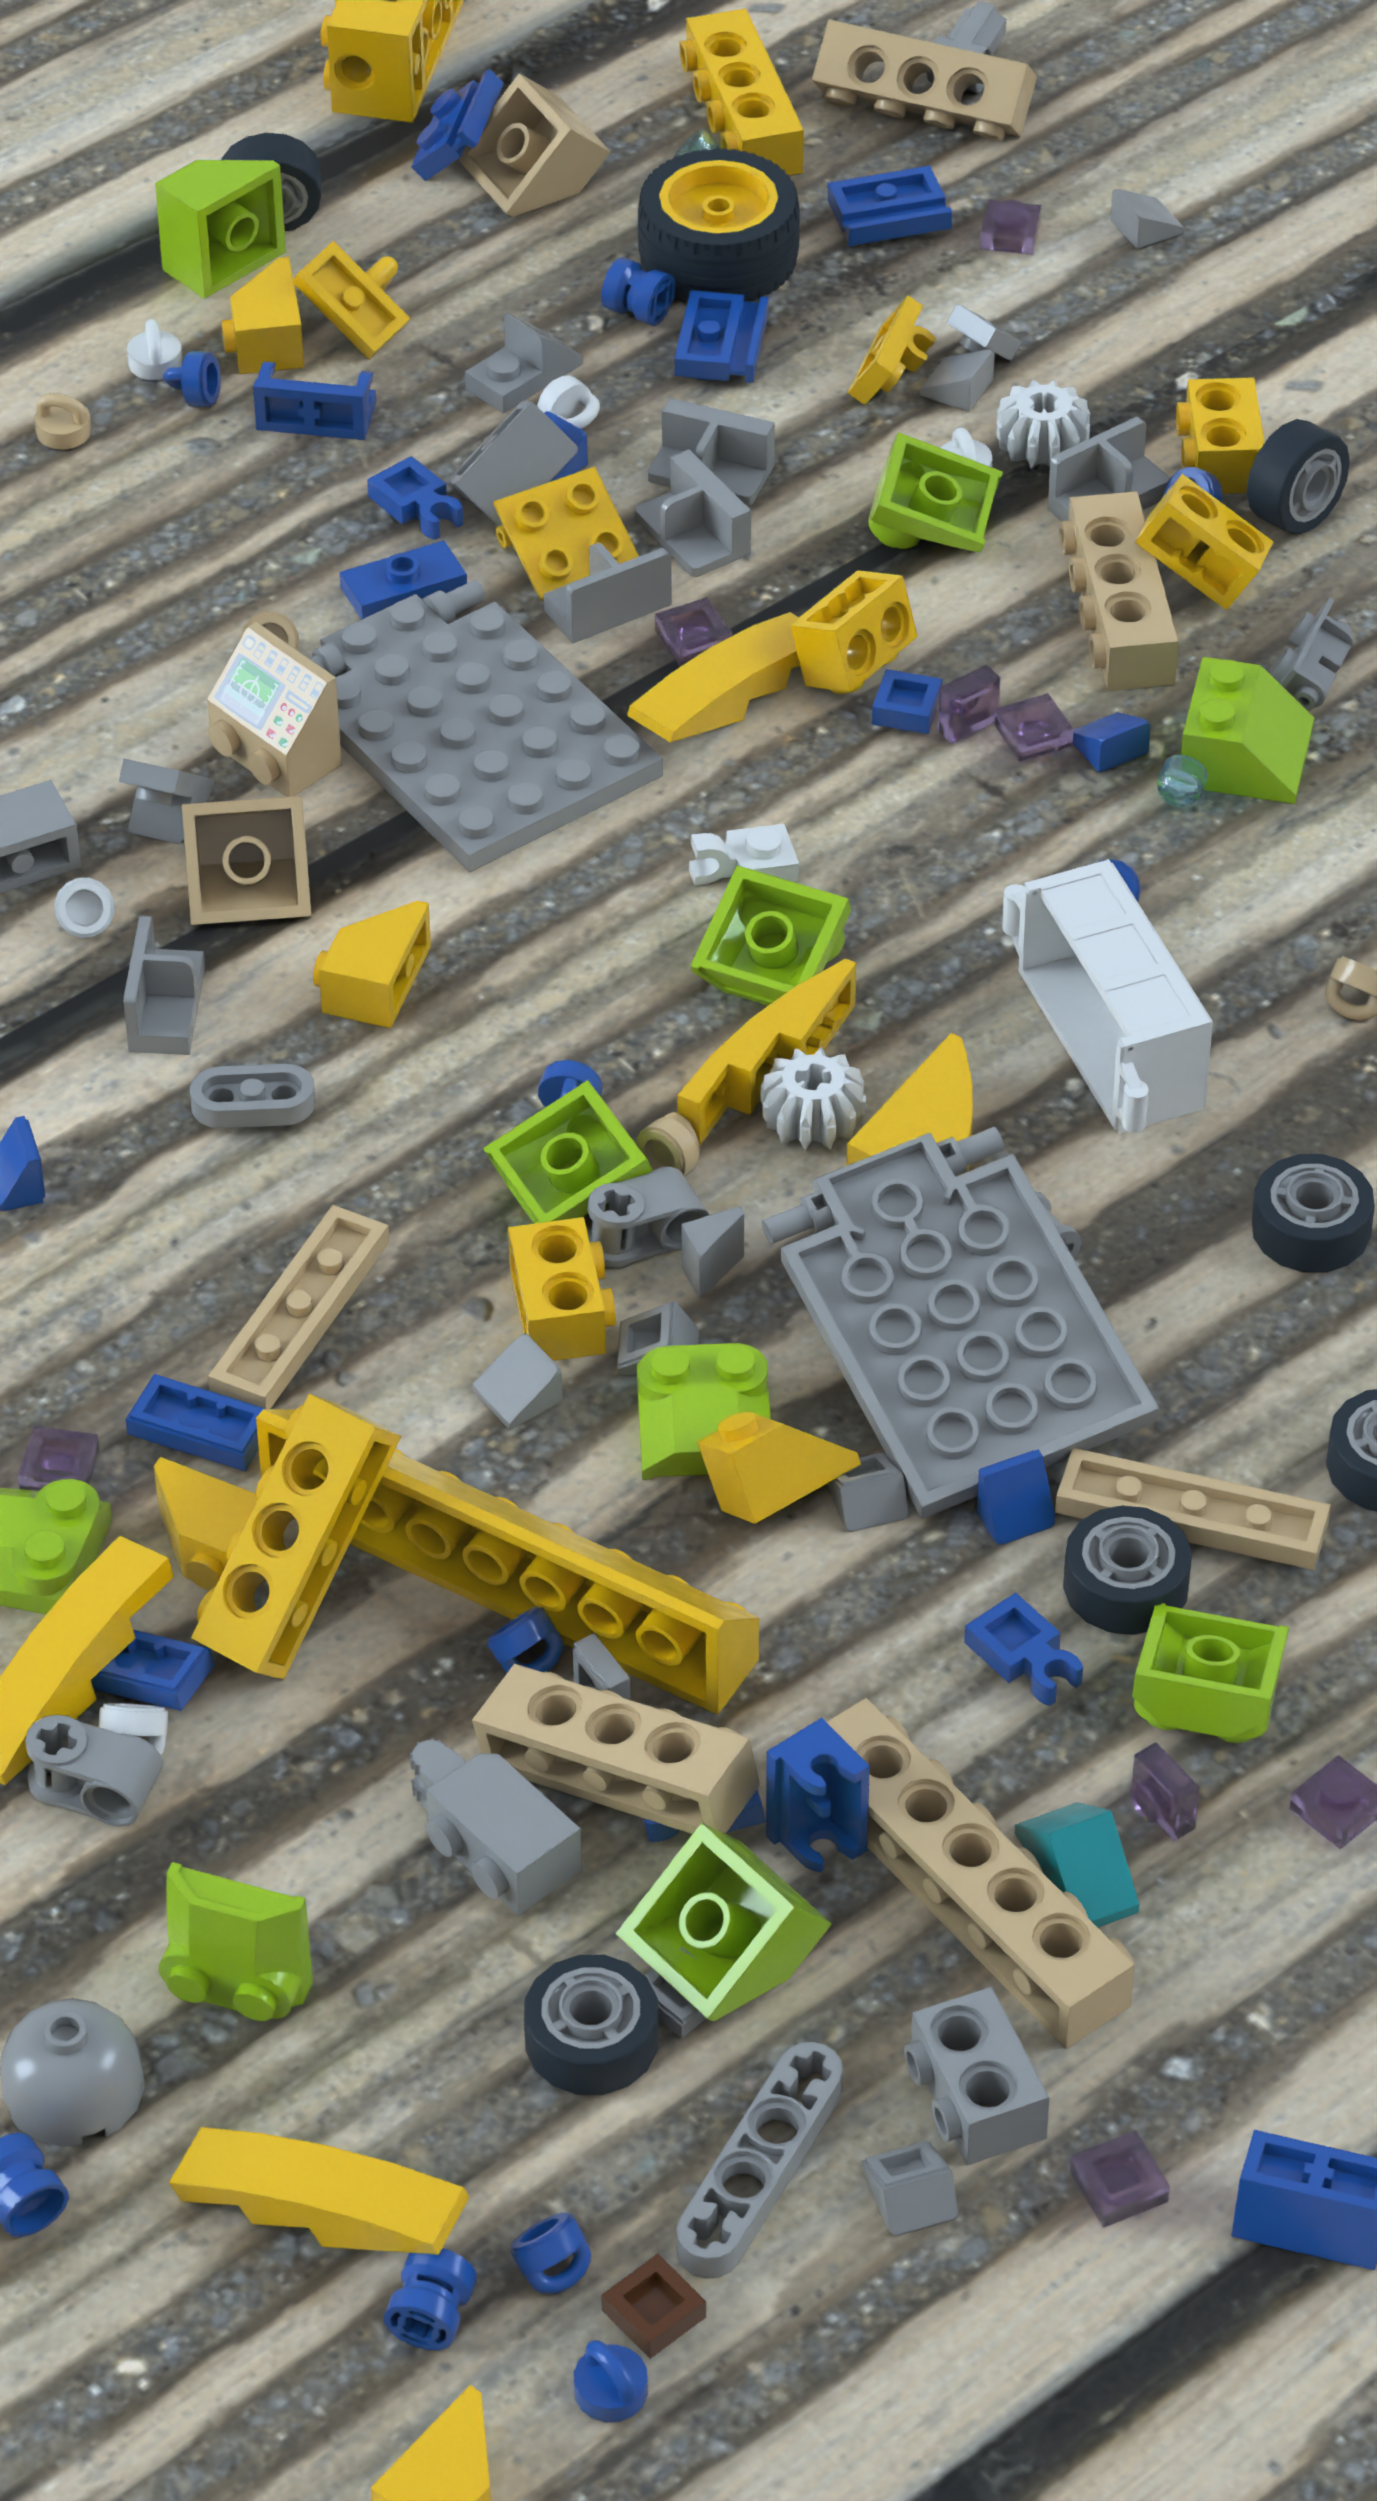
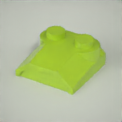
[868,432,1003,553]
[690,865,851,1006]
[483,1080,653,1224]
[637,1343,770,1480]
[0,1479,113,1615]
[1132,1603,1289,1743]
[158,1862,313,2021]

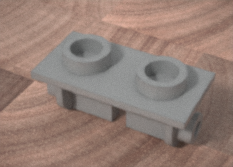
[1270,597,1354,711]

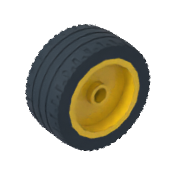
[638,148,800,302]

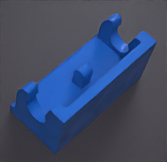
[253,362,376,440]
[766,1717,870,1872]
[1231,2130,1377,2270]

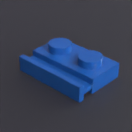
[411,68,504,181]
[827,165,952,246]
[674,290,768,383]

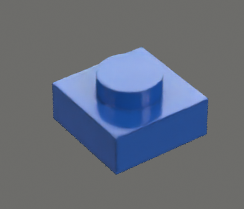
[872,669,943,734]

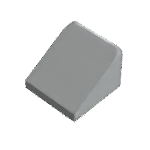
[1110,189,1184,249]
[920,350,994,411]
[681,1206,744,1297]
[617,1301,699,1376]
[472,1333,563,1430]
[827,1453,909,1531]
[861,2141,959,2235]

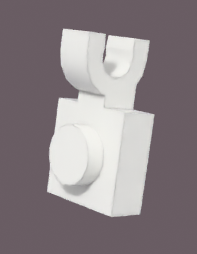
[689,824,799,886]

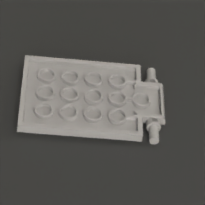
[309,580,663,872]
[762,1127,1159,1519]

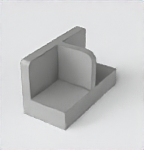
[648,398,775,506]
[446,400,578,527]
[1048,417,1170,521]
[635,449,751,577]
[544,542,672,644]
[123,916,205,1055]

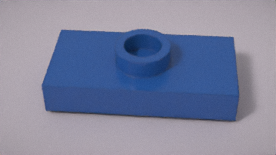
[339,540,467,620]
[125,1374,265,1472]
[91,1630,215,1711]

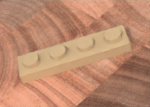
[208,1205,390,1409]
[1055,1448,1331,1570]

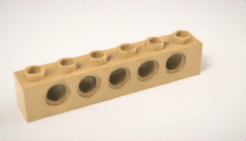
[827,1698,1135,2049]

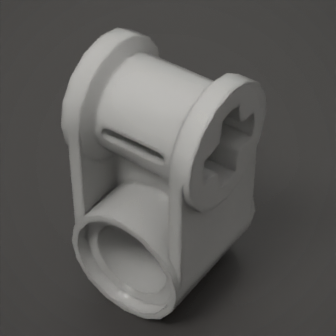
[587,1166,710,1268]
[25,1715,163,1827]

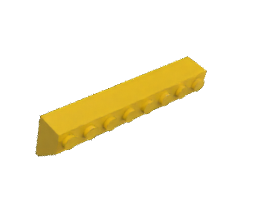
[256,1409,759,1715]

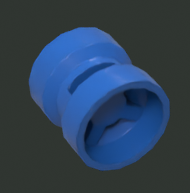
[601,257,675,326]
[0,2133,69,2237]
[384,2248,477,2350]

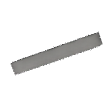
[676,2042,843,2279]

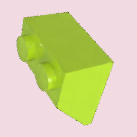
[155,160,286,299]
[1179,657,1314,804]
[616,1823,832,2022]

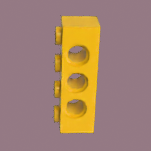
[679,8,804,176]
[191,1393,402,1679]

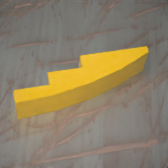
[627,612,800,743]
[677,959,856,1146]
[0,1536,174,1785]
[169,2127,470,2255]

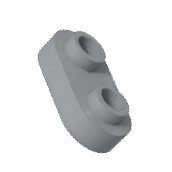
[190,1064,316,1128]

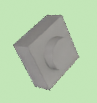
[946,304,1022,361]

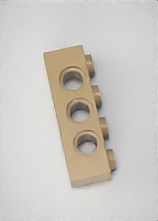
[812,19,1037,141]
[1059,491,1179,691]
[472,1664,760,1834]

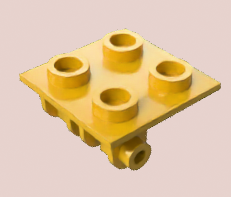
[493,466,639,601]

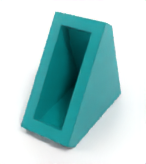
[1014,1802,1139,1928]

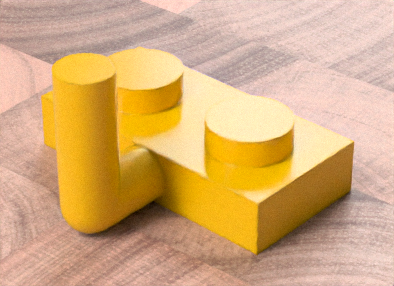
[292,241,411,360]

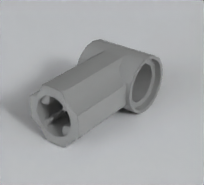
[927,1,1007,93]

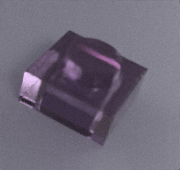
[980,199,1041,255]
[655,597,732,666]
[938,665,1001,744]
[994,693,1073,762]
[18,1426,100,1491]
[1130,1742,1199,1841]
[1290,1755,1377,1849]
[1070,2130,1170,2228]

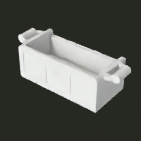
[1002,860,1213,1134]

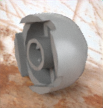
[0,1998,145,2147]

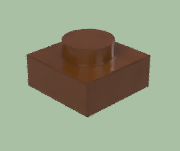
[601,2254,706,2359]

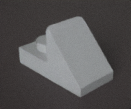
[465,313,583,414]
[119,759,215,844]

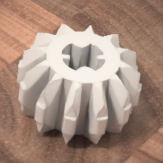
[997,379,1090,469]
[760,1046,866,1151]

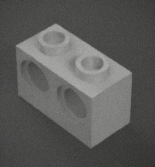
[904,1987,1049,2165]

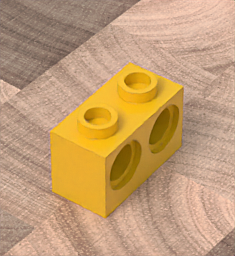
[1176,378,1265,494]
[1135,474,1274,610]
[790,570,918,694]
[508,1217,616,1361]

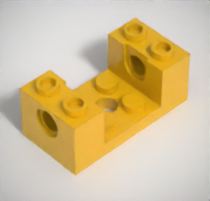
[320,0,464,123]

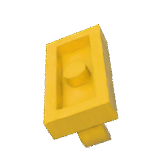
[847,295,936,405]

